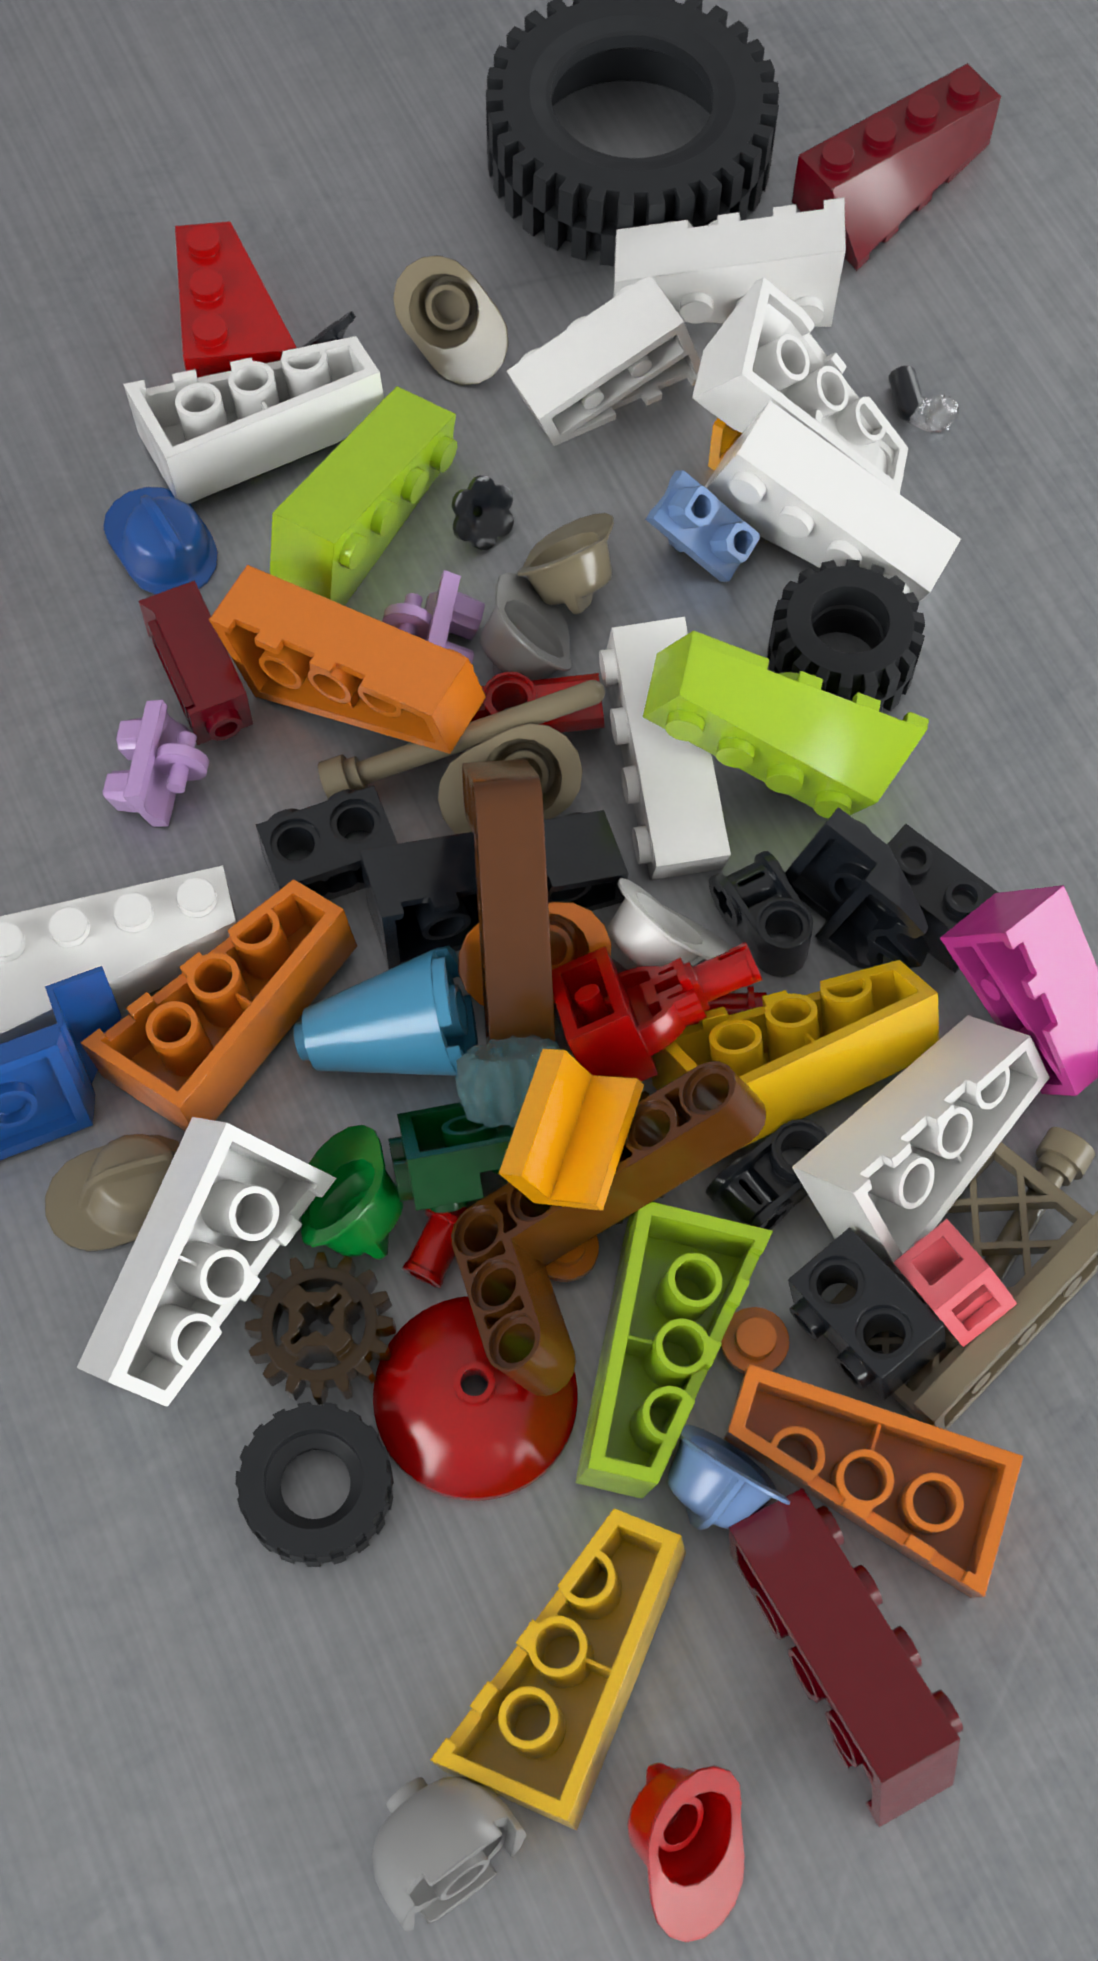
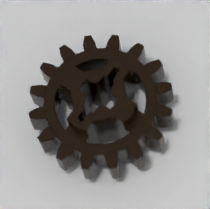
[245,1252,396,1405]

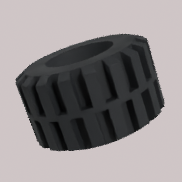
[767,559,925,712]

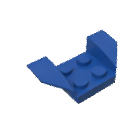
[0,966,122,1160]

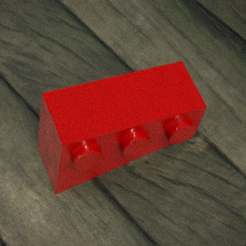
[175,221,297,378]

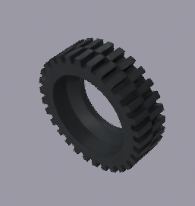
[486,0,779,266]

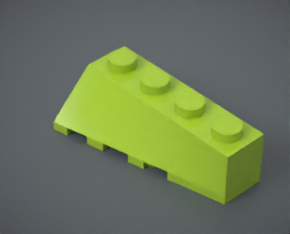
[643,630,929,819]

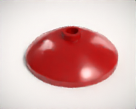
[373,1296,578,1501]

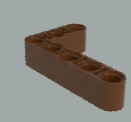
[462,759,556,1095]
[451,1061,766,1396]

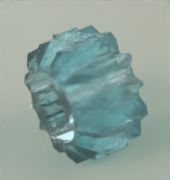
[455,1035,560,1128]

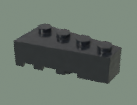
[359,810,629,970]

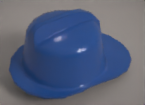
[103,487,218,595]

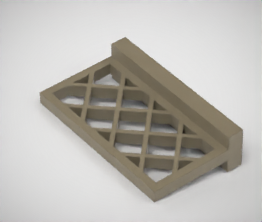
[829,1142,1098,1430]

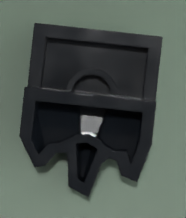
[785,807,930,969]

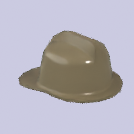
[393,255,509,385]
[517,513,614,615]
[438,723,583,834]
[45,1134,180,1252]

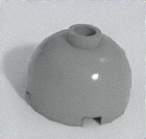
[372,1777,526,1931]

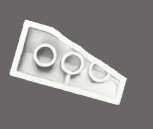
[692,277,908,494]

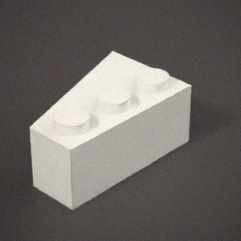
[507,274,700,446]

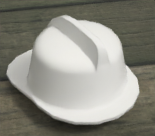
[606,878,732,970]

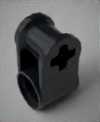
[709,851,813,977]
[705,1119,828,1230]

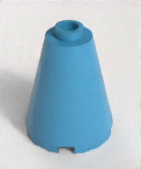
[294,946,479,1076]

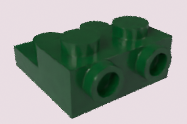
[388,1090,527,1213]

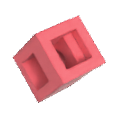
[893,1219,1017,1347]

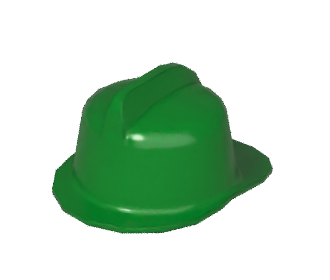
[301,1125,404,1260]

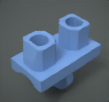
[645,470,760,582]

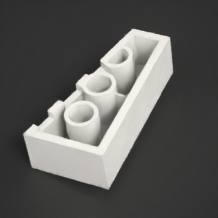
[613,198,845,327]
[123,336,384,504]
[705,401,961,601]
[599,616,731,880]
[0,865,237,1044]
[792,1015,1050,1274]
[77,1117,336,1407]

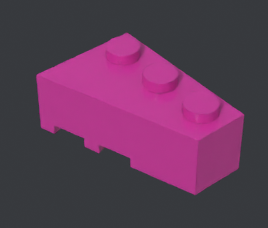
[940,885,1098,1096]

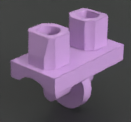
[382,570,485,663]
[103,700,209,827]

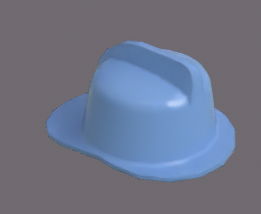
[667,1424,790,1530]

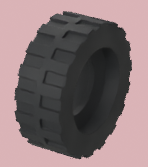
[235,1402,394,1567]

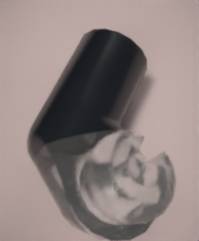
[888,366,959,434]

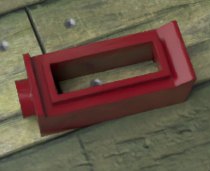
[138,580,253,746]

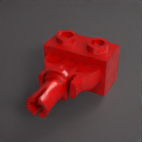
[552,942,763,1082]

